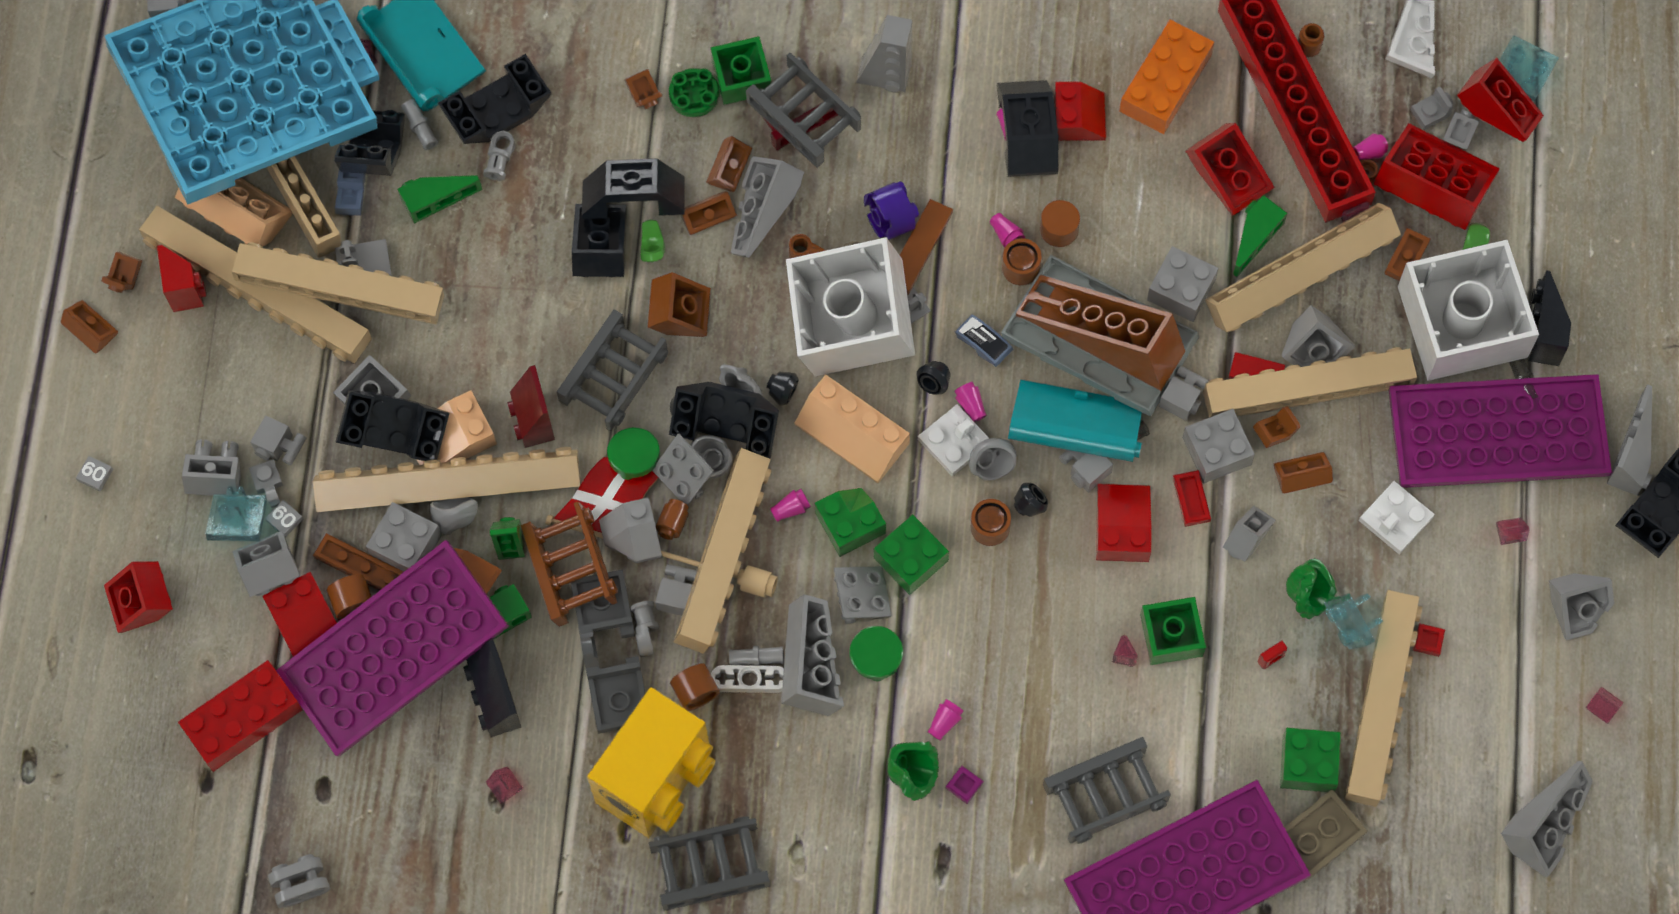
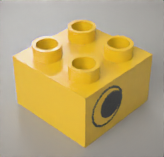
[587,687,715,838]

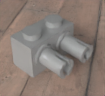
[182,439,241,497]

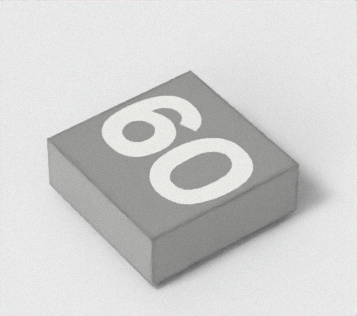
[76,456,113,492]
[265,500,303,537]

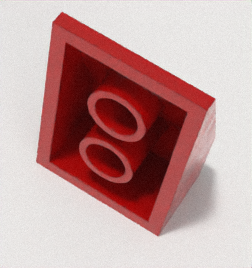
[1457,58,1544,142]
[1185,123,1275,215]
[1096,484,1152,562]
[262,572,337,657]

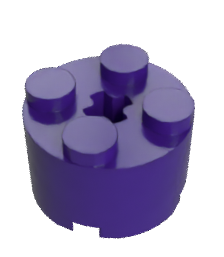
[864,181,919,240]

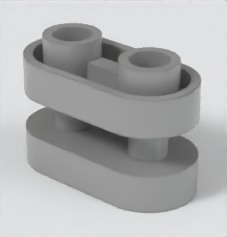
[268,854,330,908]

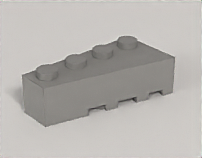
[856,15,912,92]
[781,594,844,716]

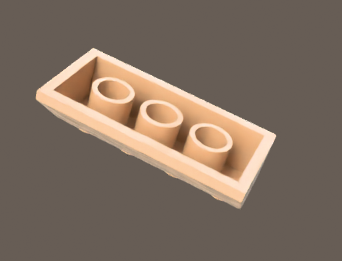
[175,178,293,247]
[795,374,910,483]

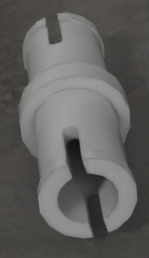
[401,99,438,150]
[729,646,784,666]

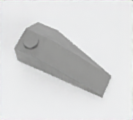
[731,156,804,258]
[1607,384,1652,496]
[1501,761,1593,877]

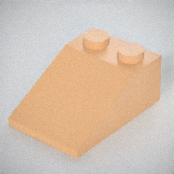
[416,390,497,465]

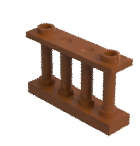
[520,501,618,627]

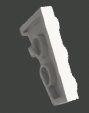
[1386,0,1435,78]

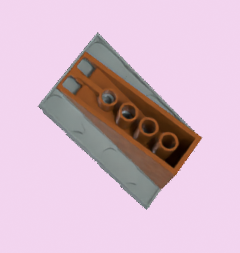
[1001,255,1199,416]

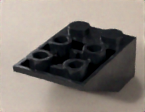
[1528,270,1571,366]

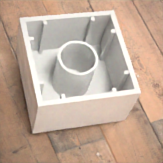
[786,237,915,376]
[1398,240,1539,381]

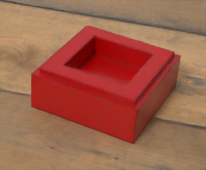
[1413,623,1445,657]
[1257,640,1288,669]

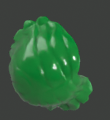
[1286,558,1337,619]
[887,741,939,801]

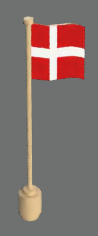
[546,457,778,598]

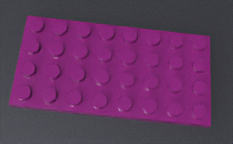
[1388,374,1612,488]
[276,540,509,757]
[1064,779,1311,914]

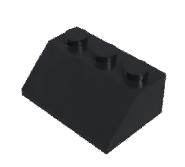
[463,639,522,737]

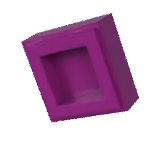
[945,765,983,804]

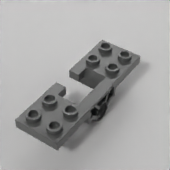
[571,569,646,734]

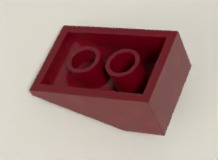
[507,365,555,448]

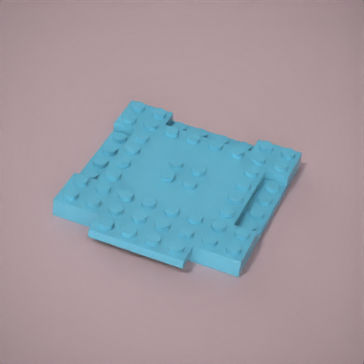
[104,0,379,204]

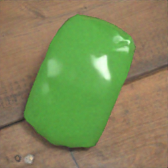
[640,220,665,262]
[1462,223,1490,250]

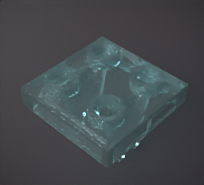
[1499,35,1559,102]
[205,486,267,541]
[1324,593,1384,649]

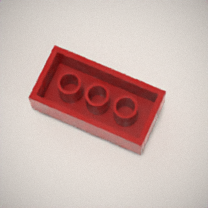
[178,660,303,772]

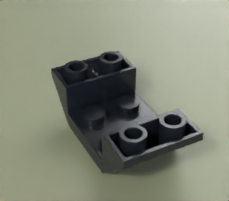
[438,54,552,144]
[996,80,1059,177]
[334,110,405,176]
[582,158,685,219]
[669,382,779,459]
[336,391,449,461]
[1615,448,1679,558]

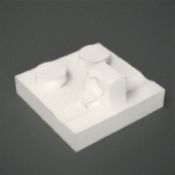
[918,404,989,477]
[1359,481,1435,555]

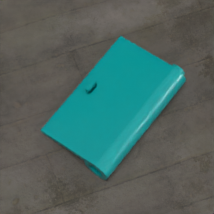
[356,0,486,112]
[1008,380,1142,462]

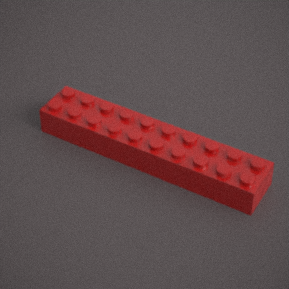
[1218,0,1376,223]

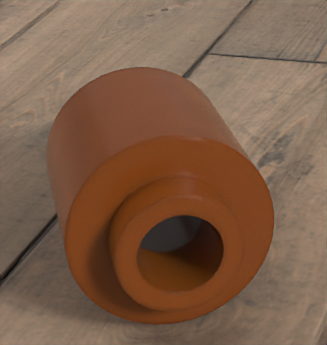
[1298,23,1325,57]
[655,499,689,540]

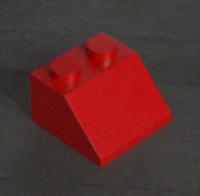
[1054,82,1106,141]
[157,245,207,312]
[104,561,173,633]

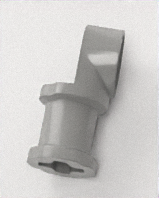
[483,131,515,181]
[630,601,659,657]

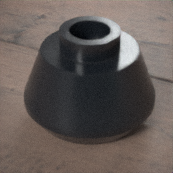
[916,361,951,395]
[766,372,799,406]
[1014,483,1048,517]

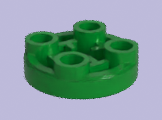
[669,68,719,117]
[607,427,660,480]
[850,626,903,682]

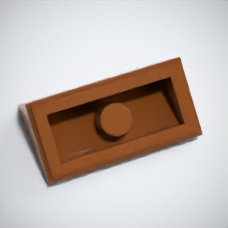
[706,136,752,192]
[681,191,737,235]
[61,300,118,354]
[1274,452,1333,494]

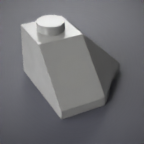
[1282,305,1355,367]
[599,497,662,563]
[1549,573,1614,640]

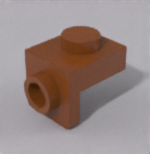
[624,69,662,109]
[101,252,143,293]
[1253,406,1301,448]

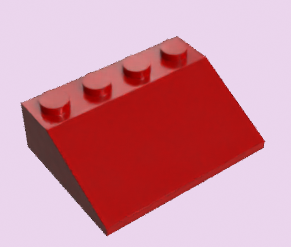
[1373,123,1500,230]

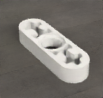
[711,665,784,693]

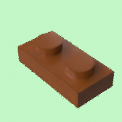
[1384,228,1430,281]

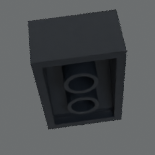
[571,204,626,278]

